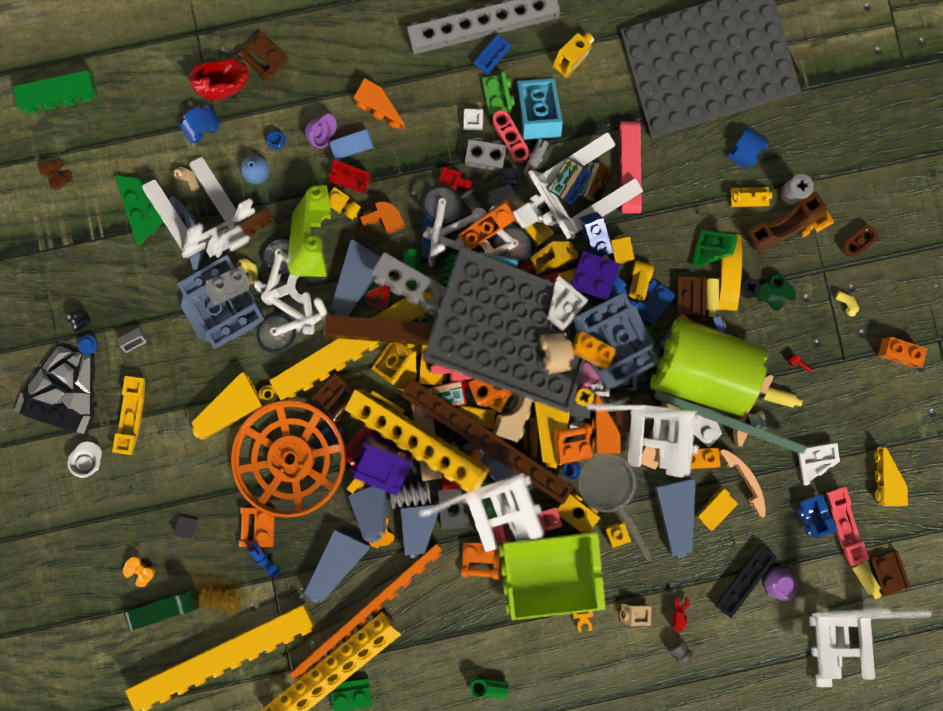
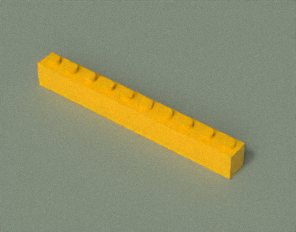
[269,292,441,401]
[125,603,316,711]

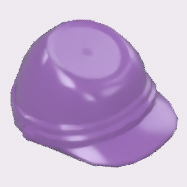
[305,113,337,149]
[763,567,799,601]

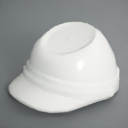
[67,441,102,478]

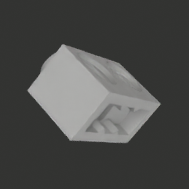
[465,138,507,171]
[205,266,250,306]

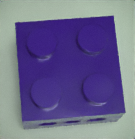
[571,251,620,303]

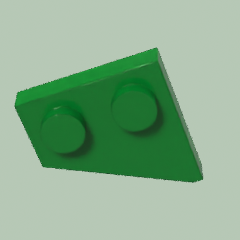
[691,230,738,267]

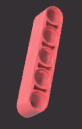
[619,121,642,213]

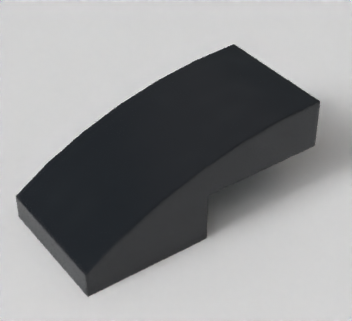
[617,367,655,392]

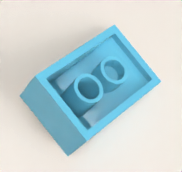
[517,78,563,140]

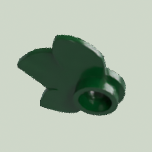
[757,273,796,311]

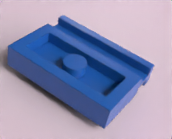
[637,279,676,326]

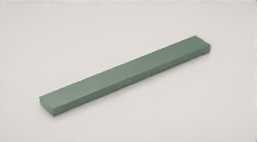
[654,391,807,454]

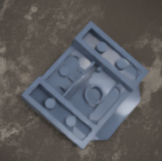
[178,255,265,349]
[573,292,660,389]

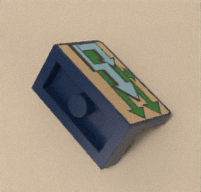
[548,158,592,205]

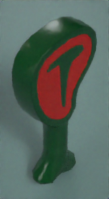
[363,256,401,312]

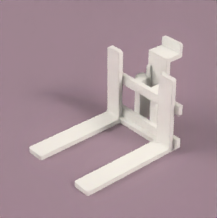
[513,133,643,239]
[142,157,255,258]
[588,404,700,477]
[420,473,543,552]
[810,610,932,687]

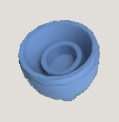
[241,155,270,184]

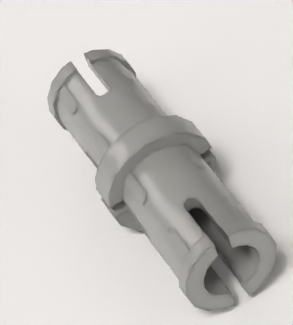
[522,138,549,178]

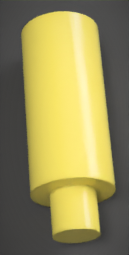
[705,279,719,317]
[762,387,803,408]
[852,562,882,599]

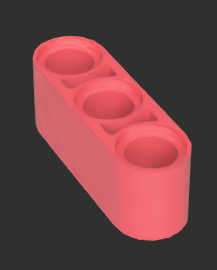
[493,110,529,164]

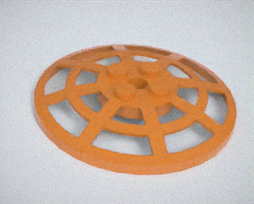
[231,400,346,518]

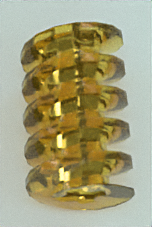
[199,584,243,617]

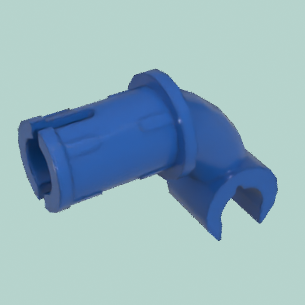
[247,542,281,579]

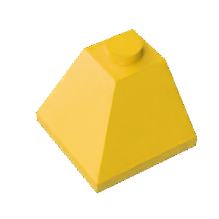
[371,342,417,391]

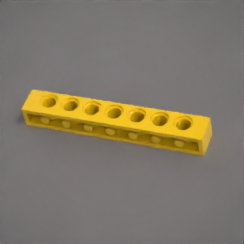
[345,389,489,492]
[261,612,401,711]

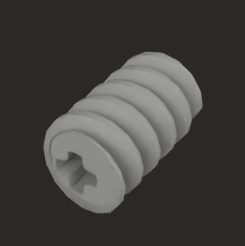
[780,174,814,205]
[390,481,431,509]

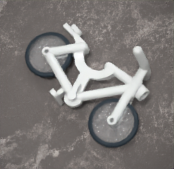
[421,185,533,268]
[254,236,332,353]

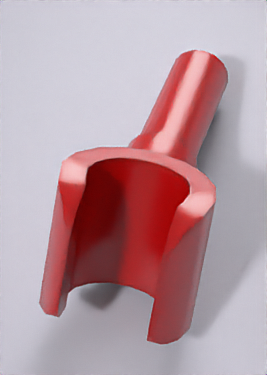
[786,354,813,373]

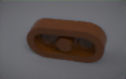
[842,226,878,257]

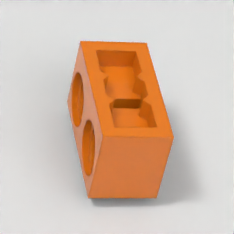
[878,337,928,368]
[468,379,512,407]

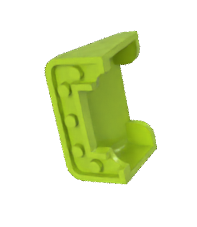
[287,185,331,277]

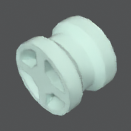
[746,411,766,430]

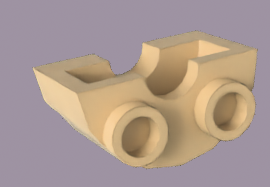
[540,332,573,374]

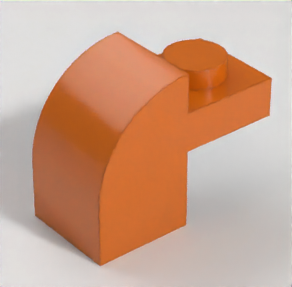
[360,202,405,234]

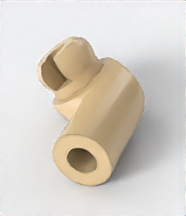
[174,167,200,191]

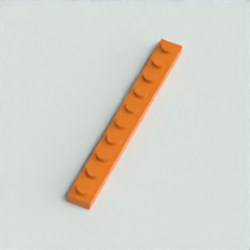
[290,542,442,681]

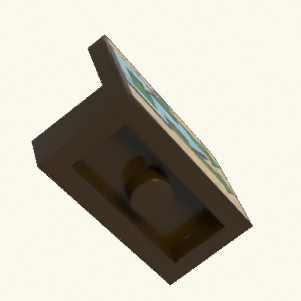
[577,162,612,205]

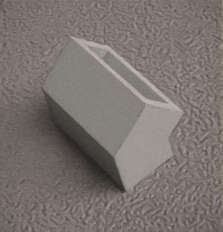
[117,328,147,353]

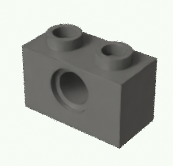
[438,488,468,529]

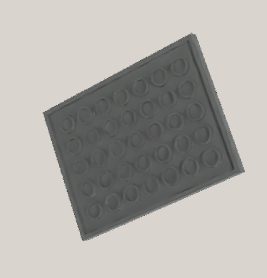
[621,0,801,139]
[422,247,602,413]

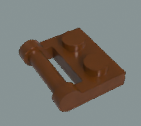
[237,32,289,82]
[309,373,354,424]

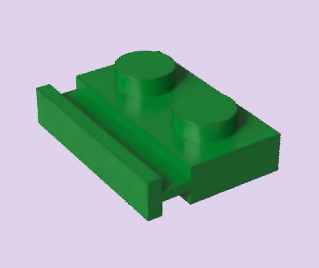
[331,677,373,711]

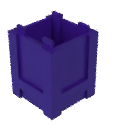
[351,430,413,496]

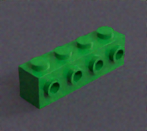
[13,70,98,115]

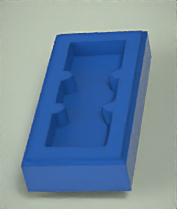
[473,34,512,76]

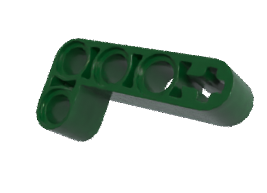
[124,587,202,631]

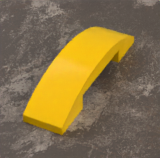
[719,235,742,311]
[112,376,145,455]

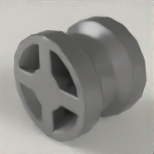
[668,640,693,665]

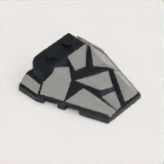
[14,344,95,435]

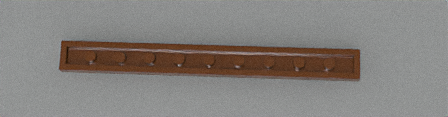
[401,379,574,505]

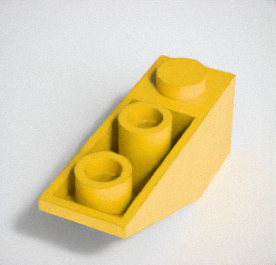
[874,447,908,506]

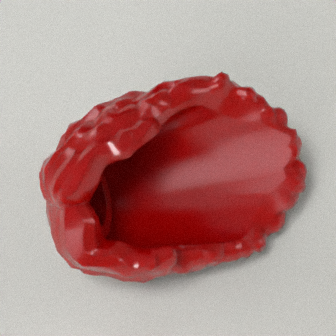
[189,58,249,101]

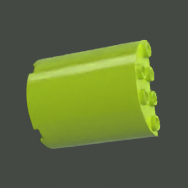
[650,317,768,419]
[499,532,606,620]

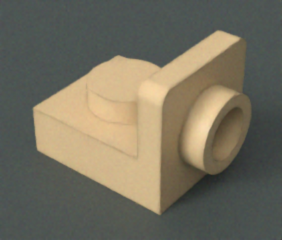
[620,604,652,626]

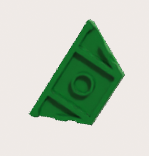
[115,176,164,246]

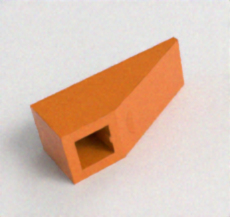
[353,79,405,130]
[459,198,517,250]
[591,395,621,454]

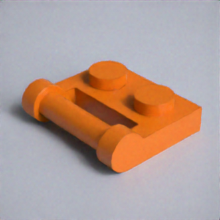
[553,423,593,464]
[238,507,275,547]
[461,542,502,580]

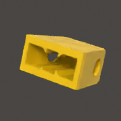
[553,32,594,78]
[530,241,579,275]

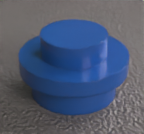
[266,131,286,150]
[78,335,98,354]
[563,461,581,479]

